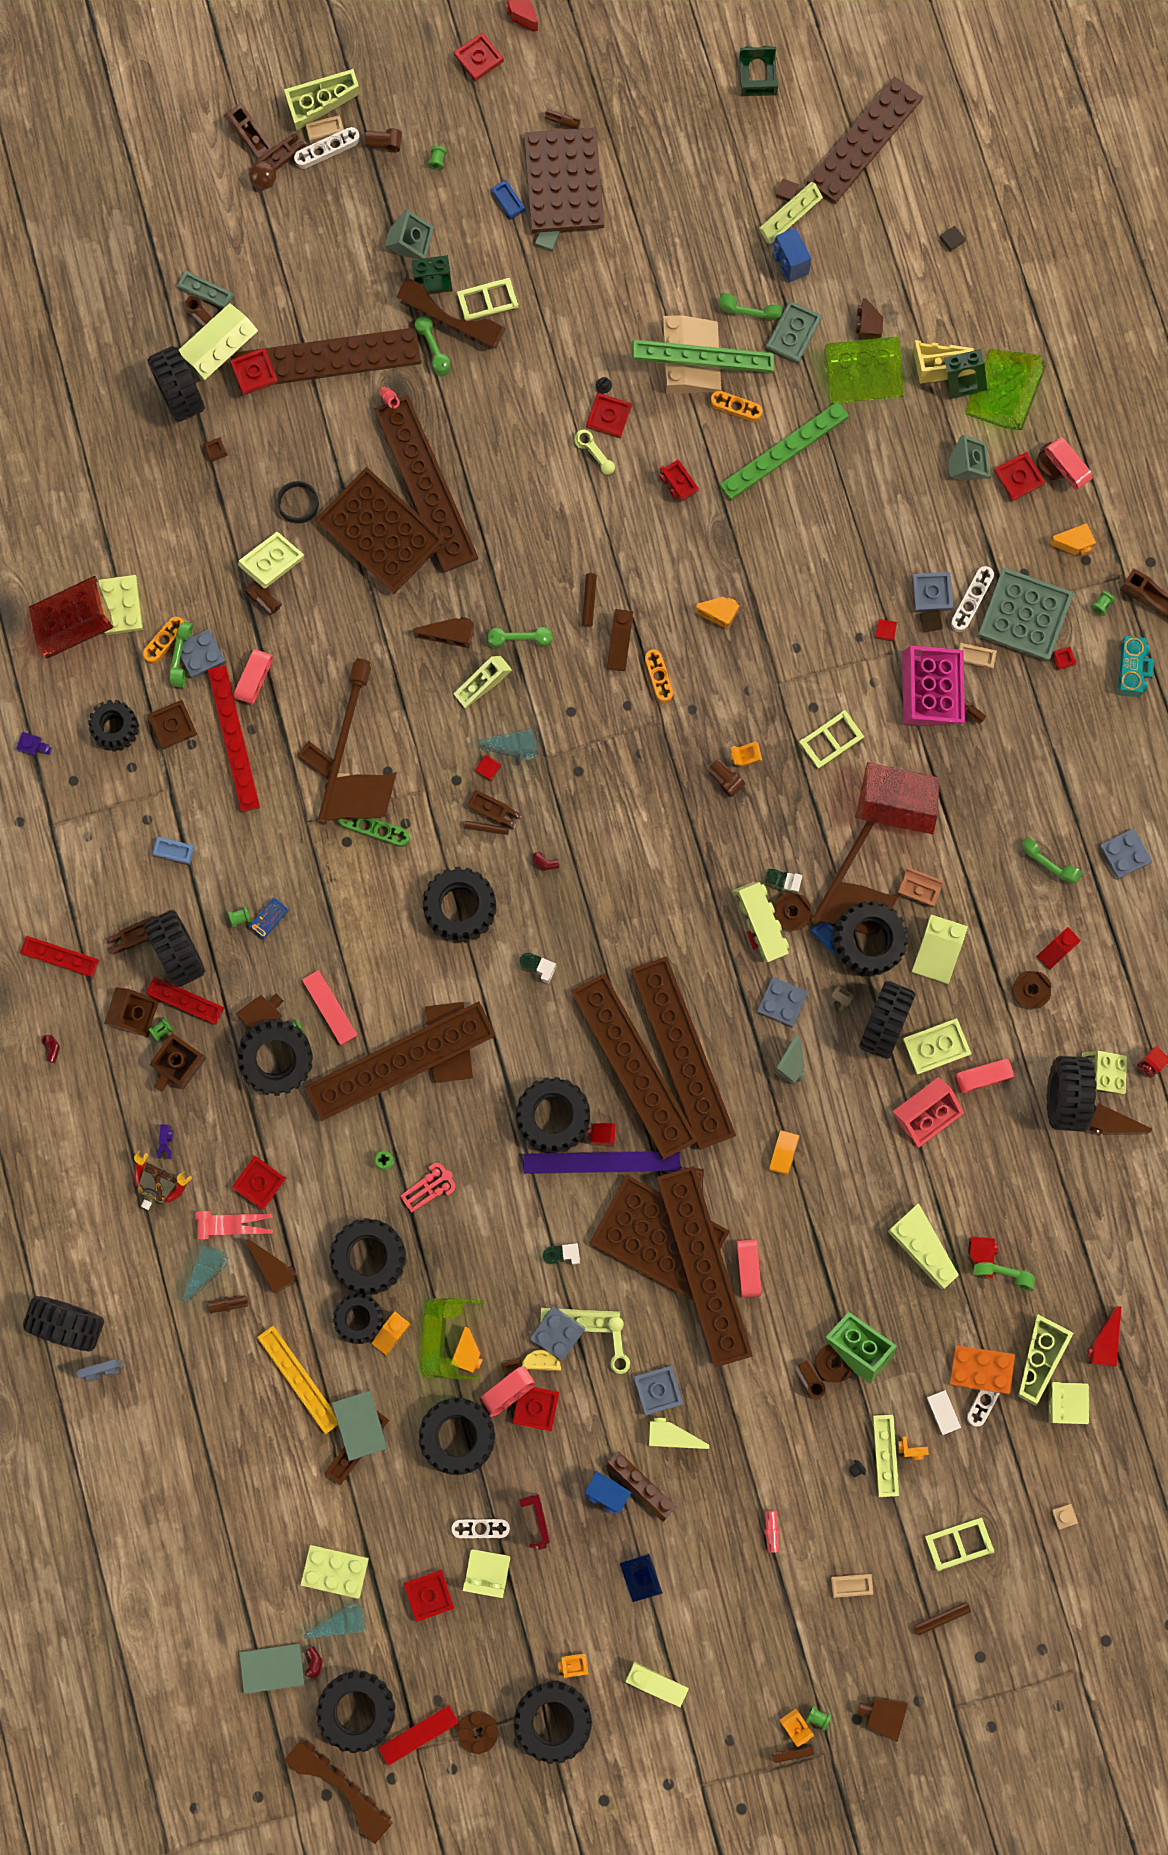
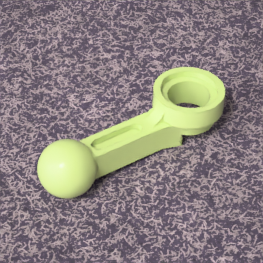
[574,430,615,475]
[608,1316,630,1374]

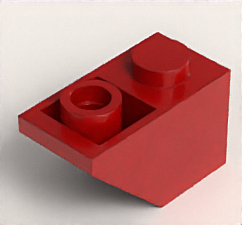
[1137,1046,1168,1078]
[968,1237,998,1279]

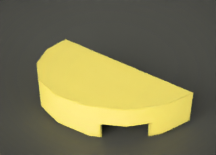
[522,1350,561,1371]

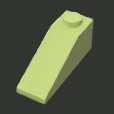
[454,656,512,708]
[649,1418,709,1449]
[625,1661,689,1707]

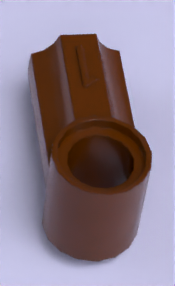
[365,128,402,153]
[185,296,214,328]
[244,580,282,615]
[707,759,745,797]
[794,1359,826,1400]

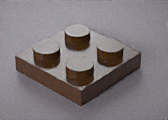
[147,700,198,750]

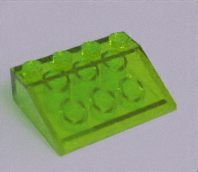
[824,336,904,404]
[965,349,1046,431]

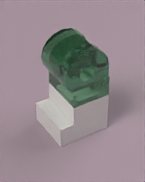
[764,869,803,894]
[519,952,557,984]
[543,1243,580,1265]

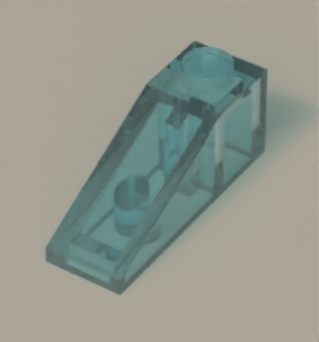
[478,728,538,759]
[182,1244,228,1302]
[304,1602,366,1639]

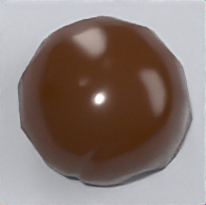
[249,161,276,190]

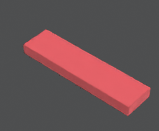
[302,970,358,1046]

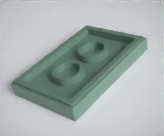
[766,300,823,364]
[332,1391,388,1461]
[239,1643,305,1694]

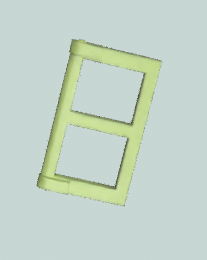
[457,278,519,321]
[799,710,864,769]
[925,1518,994,1572]

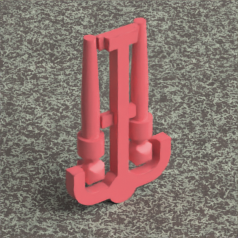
[400,1163,456,1213]

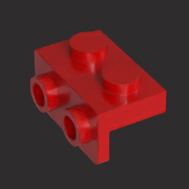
[659,459,699,503]

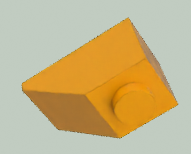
[1050,523,1096,556]
[695,597,739,630]
[371,1311,411,1356]
[451,1327,483,1373]

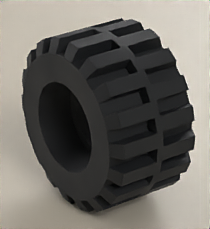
[88,700,139,751]
[333,1293,384,1344]

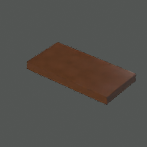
[425,1002,473,1083]

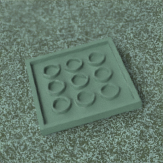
[978,567,1074,662]

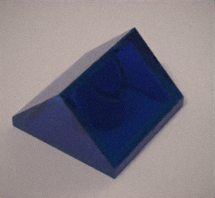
[620,1553,663,1602]

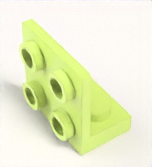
[1082,1051,1127,1094]
[1048,1382,1089,1424]
[463,1549,510,1598]

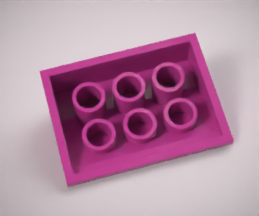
[902,645,965,726]

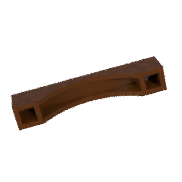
[397,277,506,349]
[1120,568,1168,618]
[283,1739,393,1844]

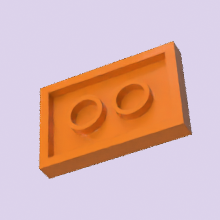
[950,1345,1015,1395]

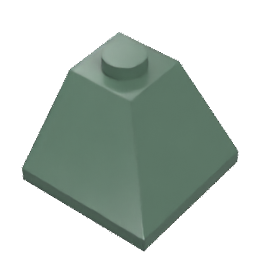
[385,209,434,259]
[948,435,990,481]
[774,1035,805,1085]

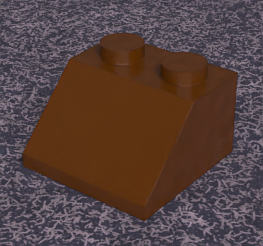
[104,987,159,1037]

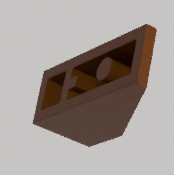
[224,103,272,159]
[607,609,633,671]
[413,617,474,648]
[1089,1103,1152,1136]
[245,1239,297,1294]

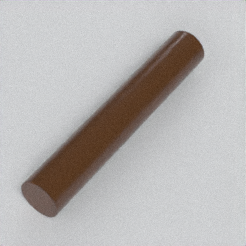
[464,821,510,835]

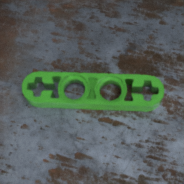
[339,818,410,847]

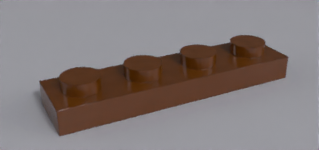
[325,1411,390,1485]
[605,1451,676,1522]

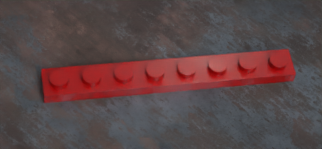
[208,665,260,813]

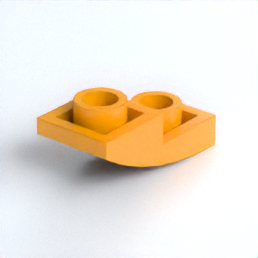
[769,1131,799,1175]

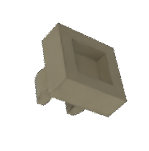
[830,985,855,1011]

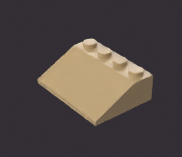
[663,315,721,394]

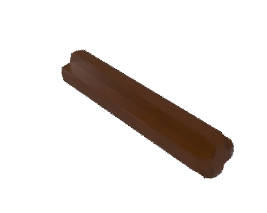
[582,573,597,627]
[914,1602,971,1635]

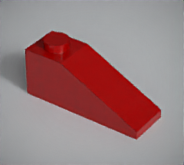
[1087,1306,1122,1367]

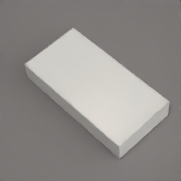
[927,1390,961,1435]

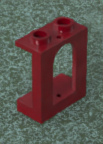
[519,1494,550,1551]

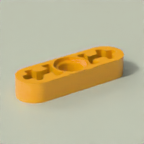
[711,391,762,422]
[143,617,184,664]
[645,649,673,703]

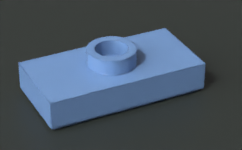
[152,837,195,865]

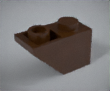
[856,298,884,342]

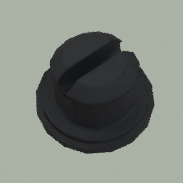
[596,377,612,393]
[849,1460,866,1477]

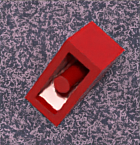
[504,0,538,32]
[1037,927,1081,970]
[587,1123,616,1147]

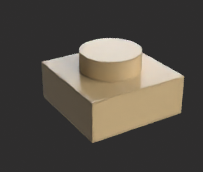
[1051,1504,1078,1530]

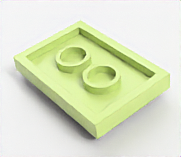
[238,532,304,589]
[99,575,143,635]
[902,1018,971,1075]
[301,1545,369,1599]

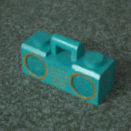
[1117,636,1154,697]

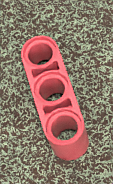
[1045,437,1093,490]
[234,649,273,705]
[955,1058,1015,1093]
[737,1239,761,1298]
[480,1366,535,1417]

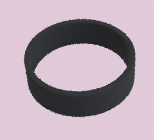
[277,481,319,524]

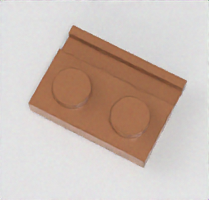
[898,867,944,908]

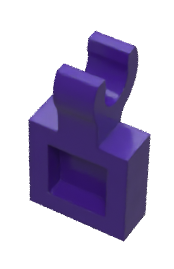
[16,732,52,756]
[157,1124,174,1160]

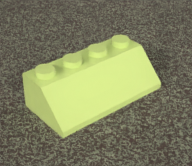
[179,303,258,381]

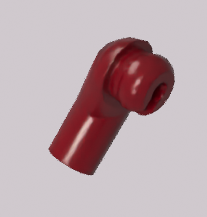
[532,852,559,871]
[41,1035,60,1063]
[305,1646,323,1678]

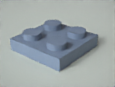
[912,572,953,612]
[181,629,226,679]
[1099,828,1152,879]
[757,977,808,1028]
[530,1306,585,1361]
[77,1359,124,1382]
[634,1366,683,1415]

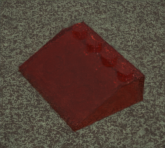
[29,576,114,659]
[855,762,940,835]

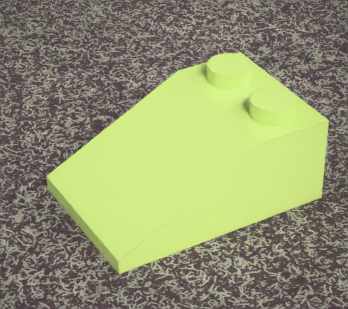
[911,915,968,984]

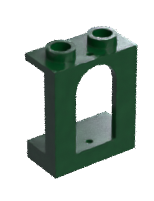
[739,46,778,97]
[411,255,453,294]
[944,349,987,399]

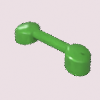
[718,293,783,321]
[414,316,451,377]
[169,622,194,688]
[487,627,553,649]
[1022,837,1084,884]
[973,1262,1035,1291]

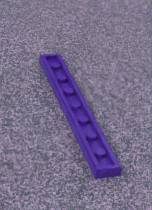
[524,1151,680,1174]

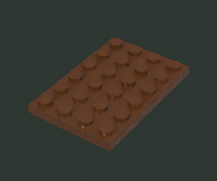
[524,127,604,233]
[315,467,446,594]
[589,1175,730,1301]

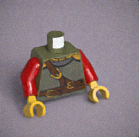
[134,1151,192,1211]

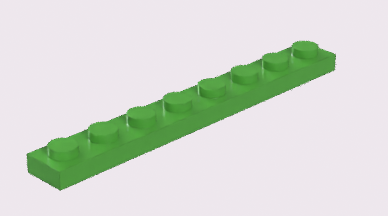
[631,339,774,373]
[720,402,849,501]

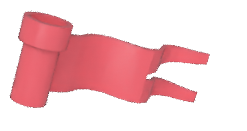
[195,1211,273,1239]

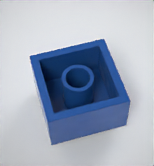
[772,227,812,283]
[584,1471,631,1515]

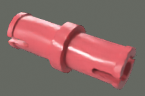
[379,386,400,408]
[764,1510,780,1552]

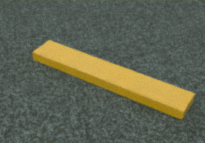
[257,1326,338,1435]

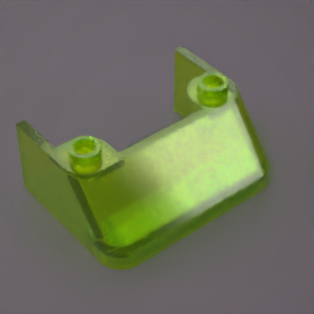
[420,1298,484,1381]

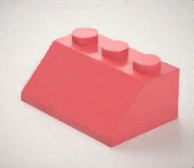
[893,1077,964,1148]

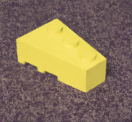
[913,340,975,384]

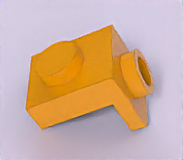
[730,742,762,767]
[898,1436,929,1460]
[558,1653,588,1679]
[780,1709,814,1747]

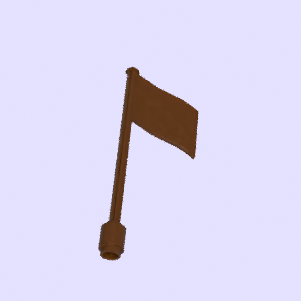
[316,658,397,825]
[810,771,904,934]

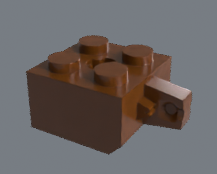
[150,1033,206,1092]

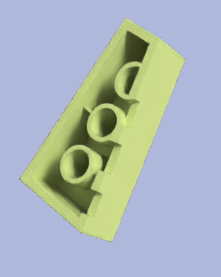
[284,69,360,131]
[732,882,789,962]
[887,1203,958,1290]
[1018,1314,1073,1406]

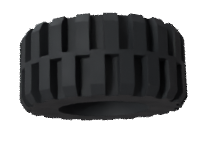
[147,346,205,422]
[422,867,496,943]
[831,901,909,977]
[144,910,206,987]
[859,981,916,1059]
[237,1018,313,1096]
[1046,1056,1096,1132]
[516,1077,590,1153]
[329,1218,406,1295]
[23,1296,104,1352]
[419,1398,495,1475]
[316,1671,396,1753]
[514,1681,592,1764]

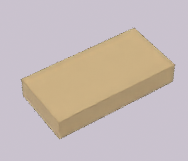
[305,115,344,143]
[958,643,997,670]
[831,1574,873,1598]

